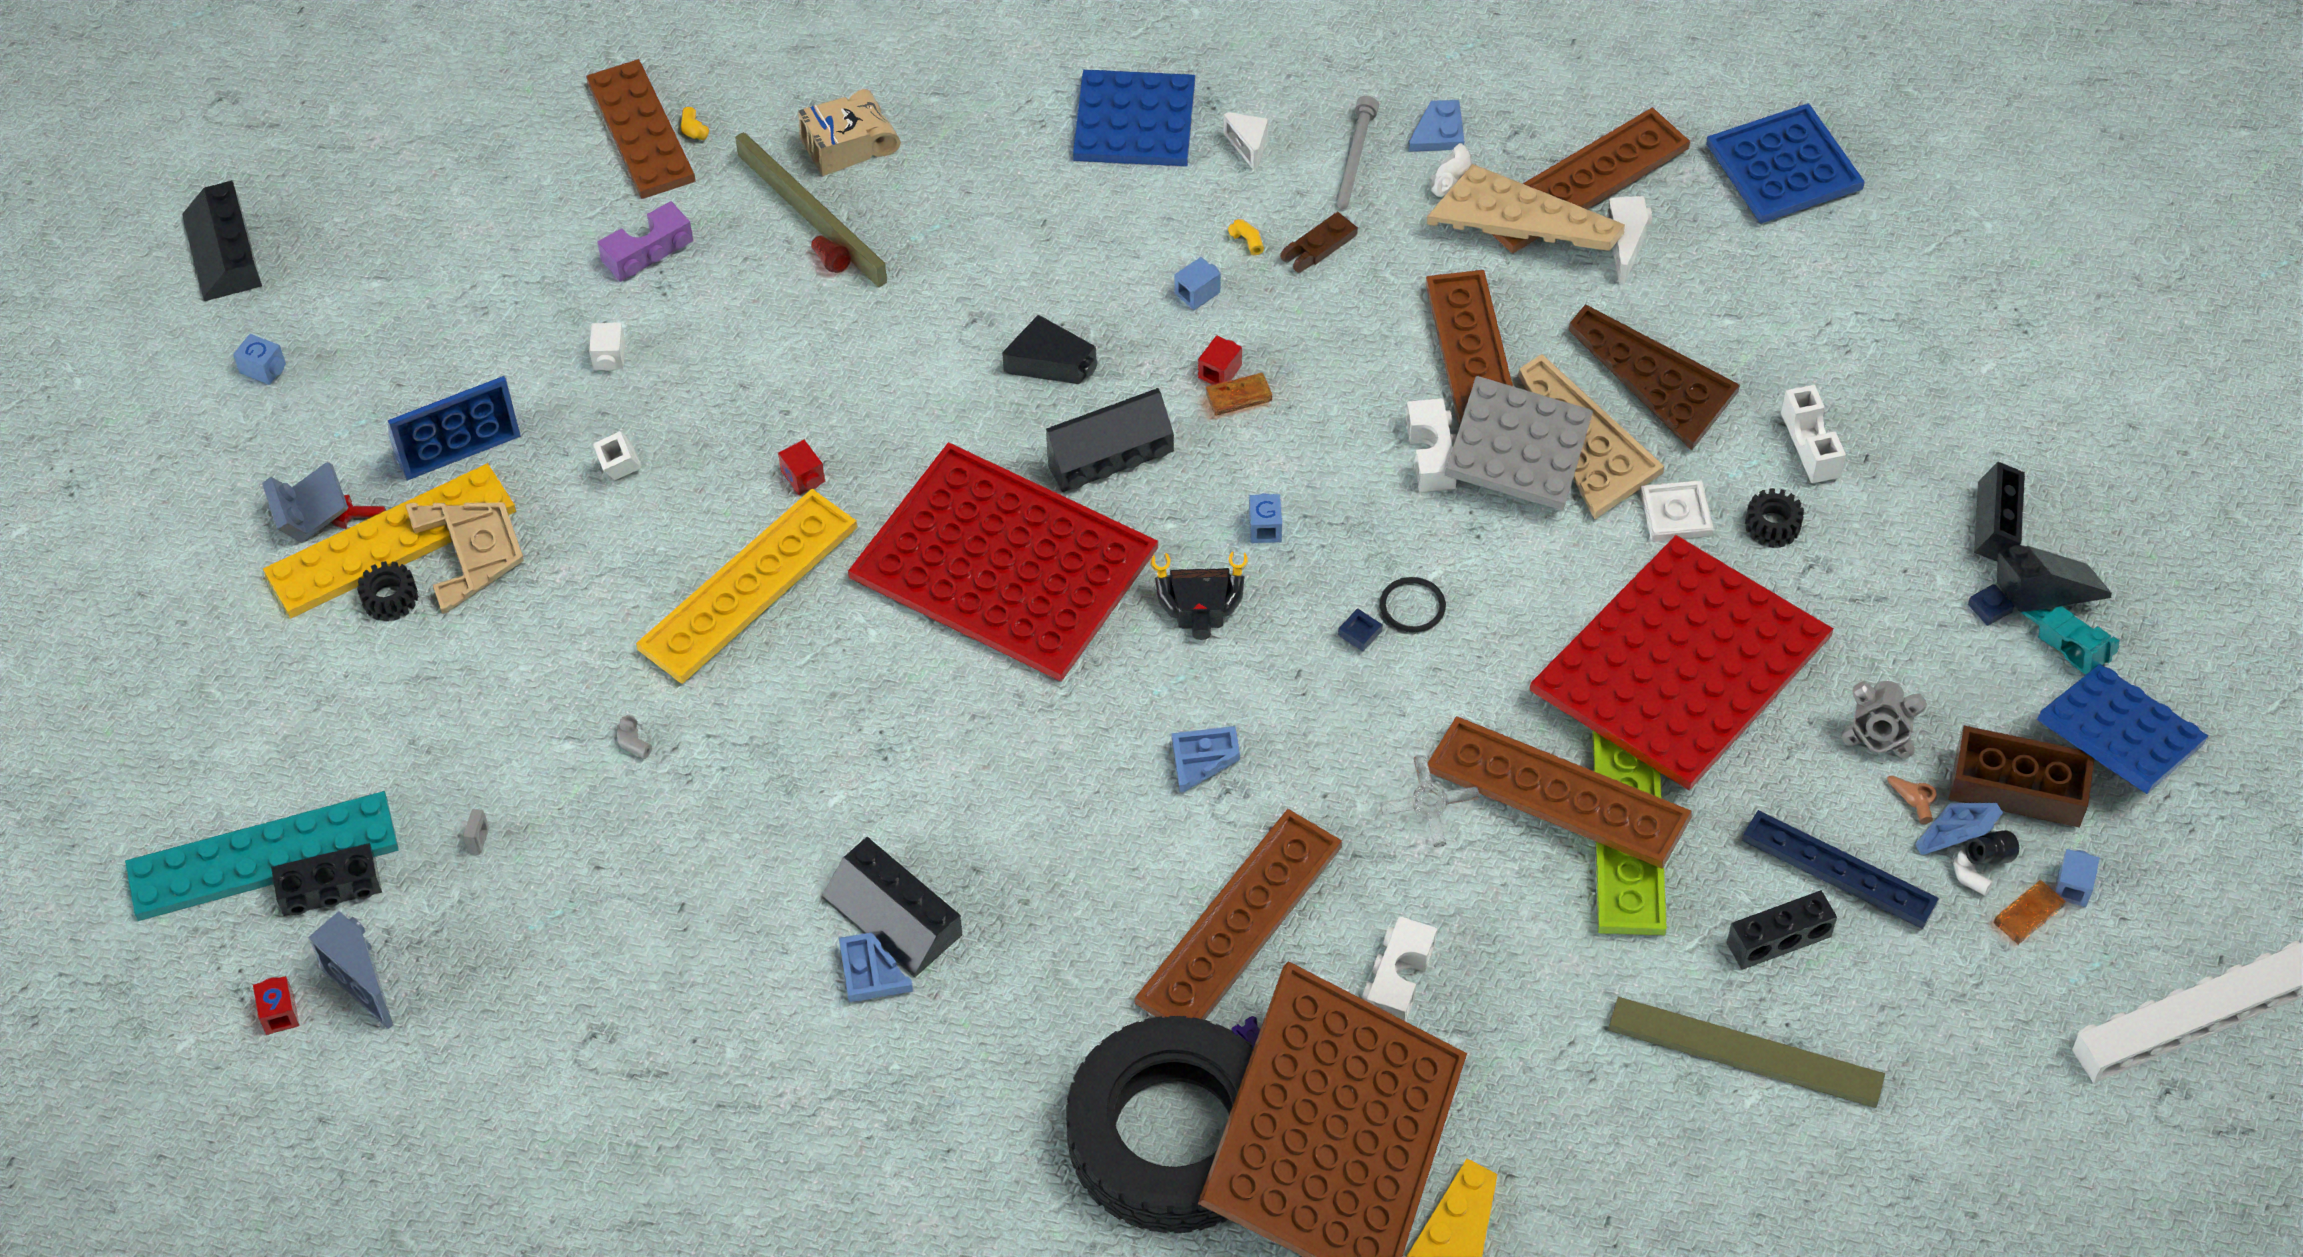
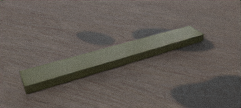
[735,132,887,288]
[1608,996,1885,1108]

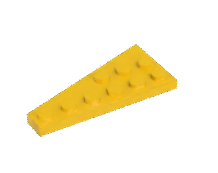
[1407,1158,1498,1257]

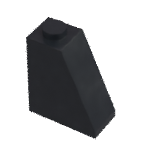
[1002,315,1098,384]

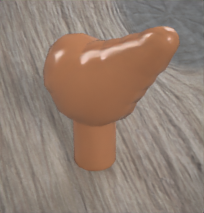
[1887,775,1936,824]

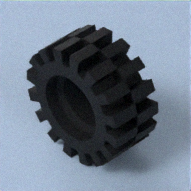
[1745,488,1804,548]
[357,561,418,621]

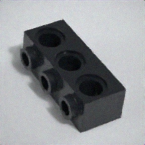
[271,843,382,916]
[1726,890,1837,970]

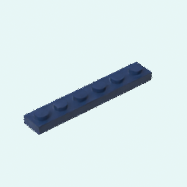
[1742,810,1939,929]

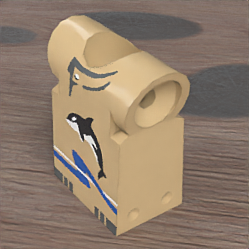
[798,89,901,176]

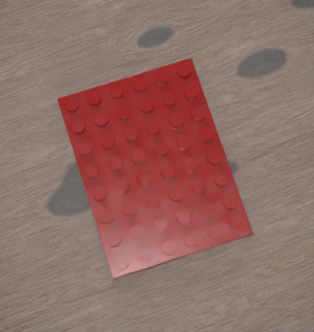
[848,442,1158,682]
[1530,535,1834,791]

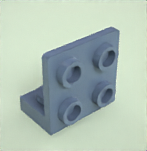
[262,462,348,543]

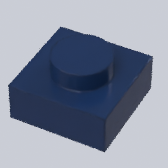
[1968,583,2014,626]
[1338,608,1383,651]

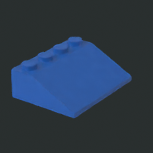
[388,376,521,481]

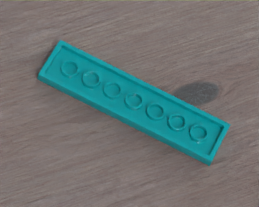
[125,791,399,921]

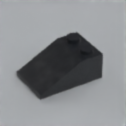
[1997,545,2112,613]

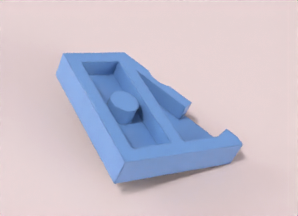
[1409,100,1465,152]
[1171,726,1240,792]
[1915,803,2003,855]
[839,932,913,1002]

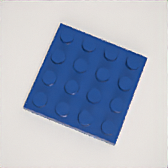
[1073,69,1195,166]
[1706,103,1865,224]
[2037,664,2208,794]

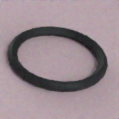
[1380,577,1446,632]

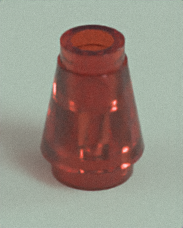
[811,235,851,273]

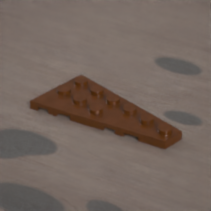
[1569,304,1740,450]

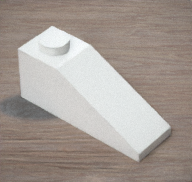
[1607,196,1652,284]

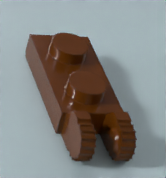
[1280,211,1358,273]

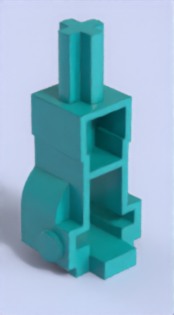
[2021,606,2120,675]

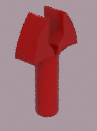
[330,495,386,529]

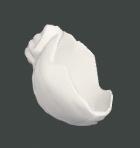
[1431,143,1472,197]

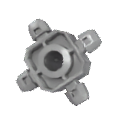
[1841,681,1927,759]

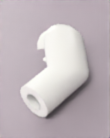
[1953,849,1993,896]

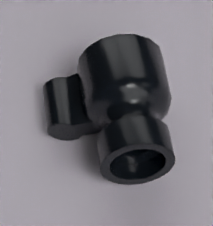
[1965,830,2019,865]

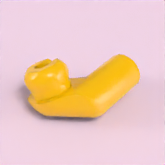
[681,107,709,140]
[1228,219,1264,255]

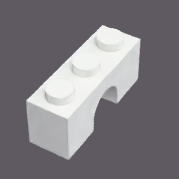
[1781,385,1846,483]
[1406,398,1456,492]
[1362,916,1437,1022]

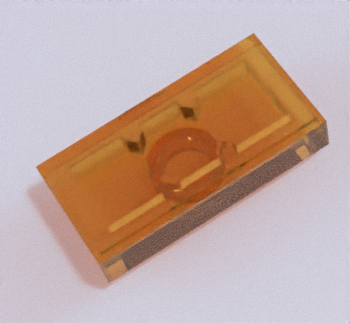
[1206,372,1272,416]
[1993,880,2066,945]

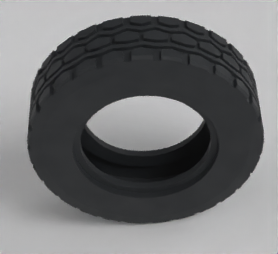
[1066,1016,1253,1233]

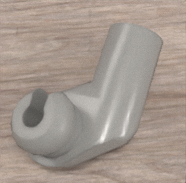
[617,715,652,759]

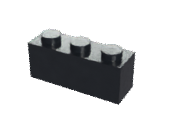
[1974,461,2025,562]

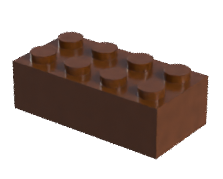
[1948,725,2095,828]

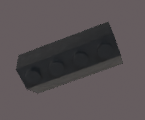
[182,180,262,301]
[1046,388,1174,492]
[822,837,963,977]

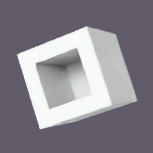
[589,323,625,371]
[593,431,642,481]

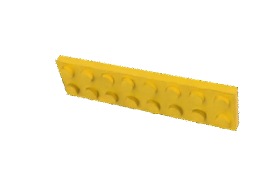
[263,463,516,619]
[636,489,857,684]

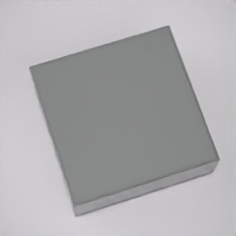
[463,809,489,855]

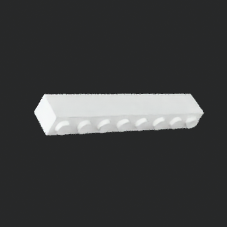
[2072,941,2303,1084]

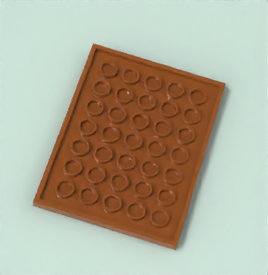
[1198,961,1467,1257]

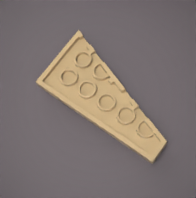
[1427,164,1625,251]
[1518,354,1664,519]

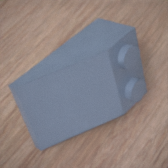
[308,911,393,1029]

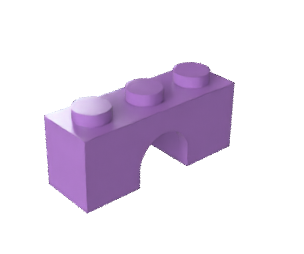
[597,201,694,282]

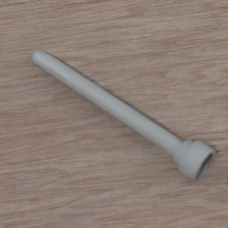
[1337,96,1379,209]

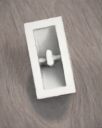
[1224,112,1268,170]

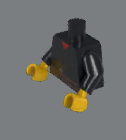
[1150,551,1248,640]

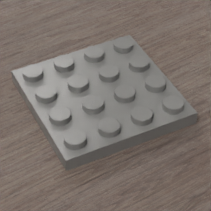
[1444,376,1593,511]

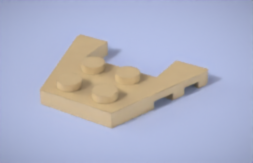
[406,503,524,614]

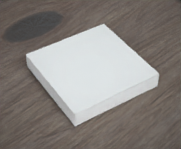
[1640,480,1714,542]

